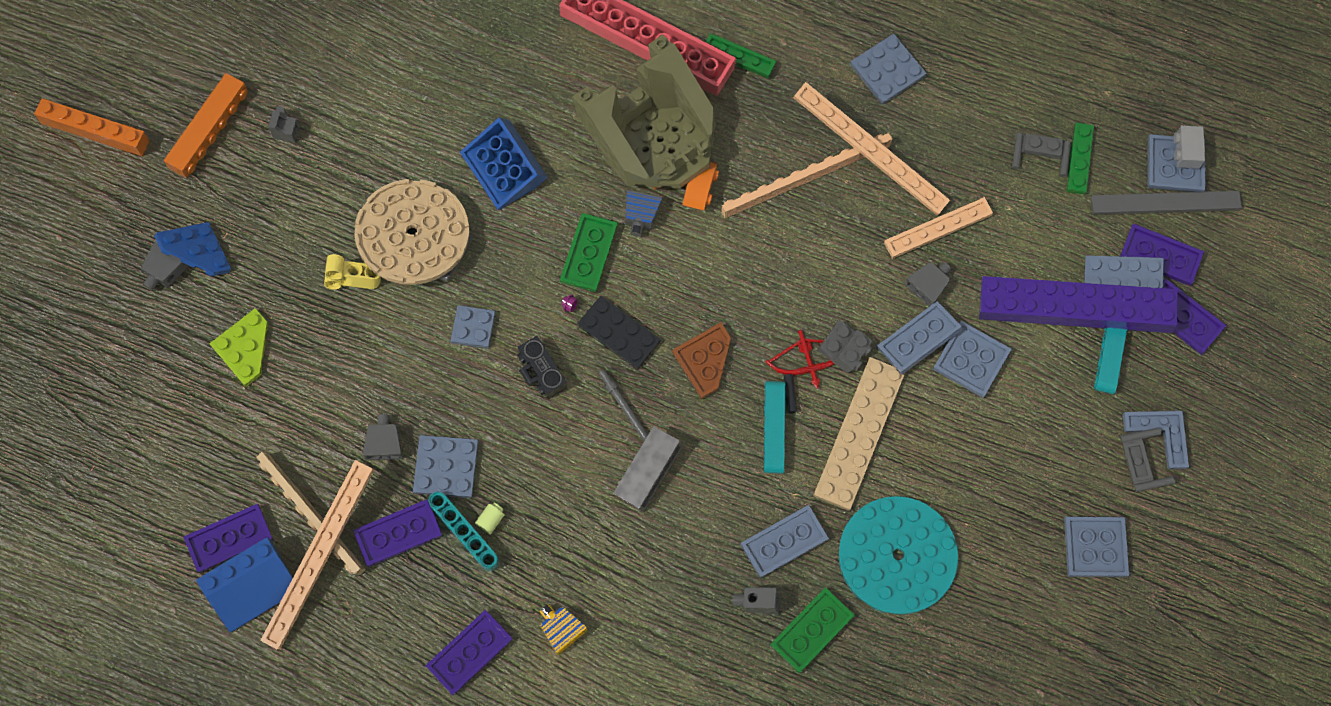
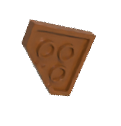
[672,322,731,400]

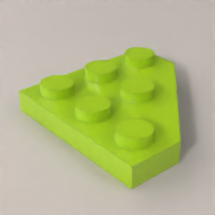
[210,308,268,387]

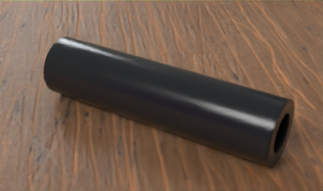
[784,374,797,414]

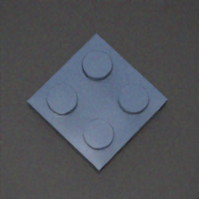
[451,305,496,349]

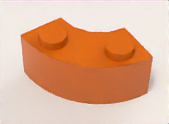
[682,162,719,210]

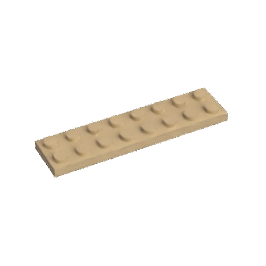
[813,357,905,511]

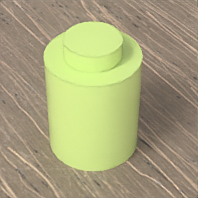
[475,503,504,535]

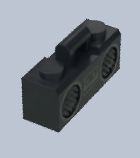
[517,336,568,399]

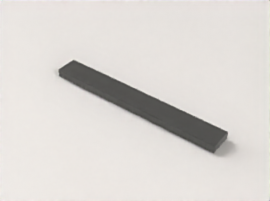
[1090,191,1242,215]

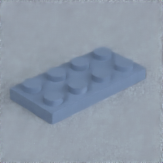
[1084,256,1163,288]
[877,301,962,375]
[740,505,829,579]

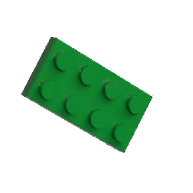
[560,213,618,293]
[770,587,854,674]

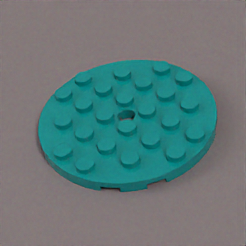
[838,496,958,615]

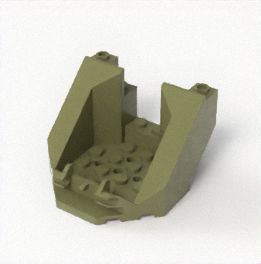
[572,35,716,189]

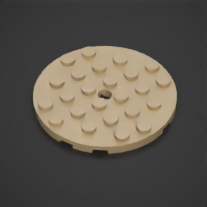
[354,179,469,285]

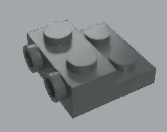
[817,320,872,373]

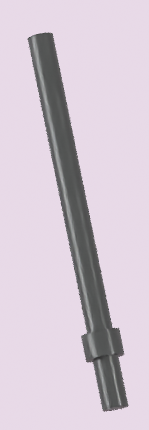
[598,369,648,441]

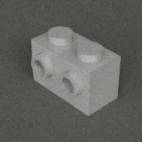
[1173,126,1205,168]

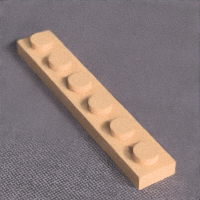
[884,197,993,259]

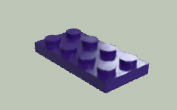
[1120,224,1204,286]
[1163,278,1226,355]
[353,499,442,568]
[184,503,273,574]
[425,610,513,696]

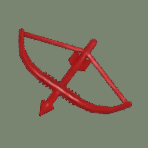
[765,330,834,389]

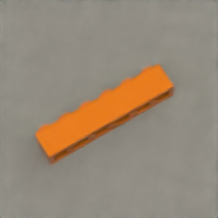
[164,73,248,178]
[34,98,150,156]

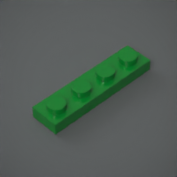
[705,33,776,79]
[1066,123,1094,195]

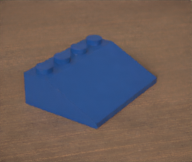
[460,117,548,210]
[196,537,294,632]

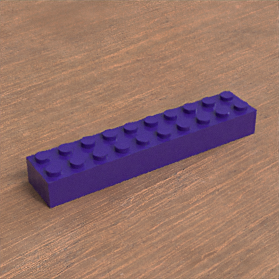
[979,276,1178,333]

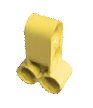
[324,254,381,290]

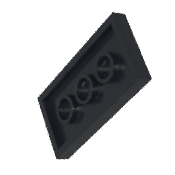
[577,295,661,370]

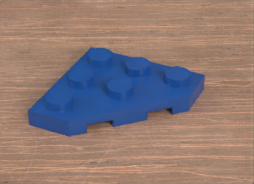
[154,222,231,276]

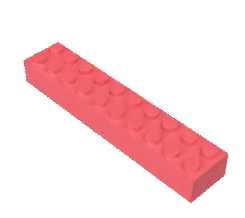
[559,0,736,96]

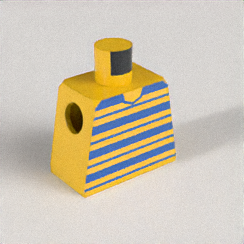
[540,604,587,655]

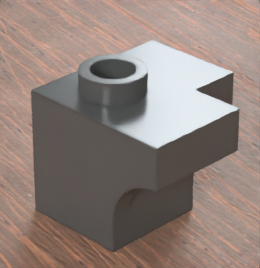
[268,106,300,143]

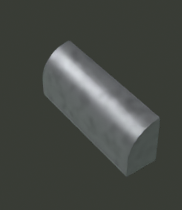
[613,426,683,512]

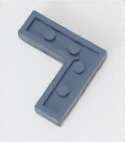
[1123,411,1189,470]

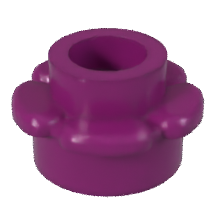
[561,294,578,312]

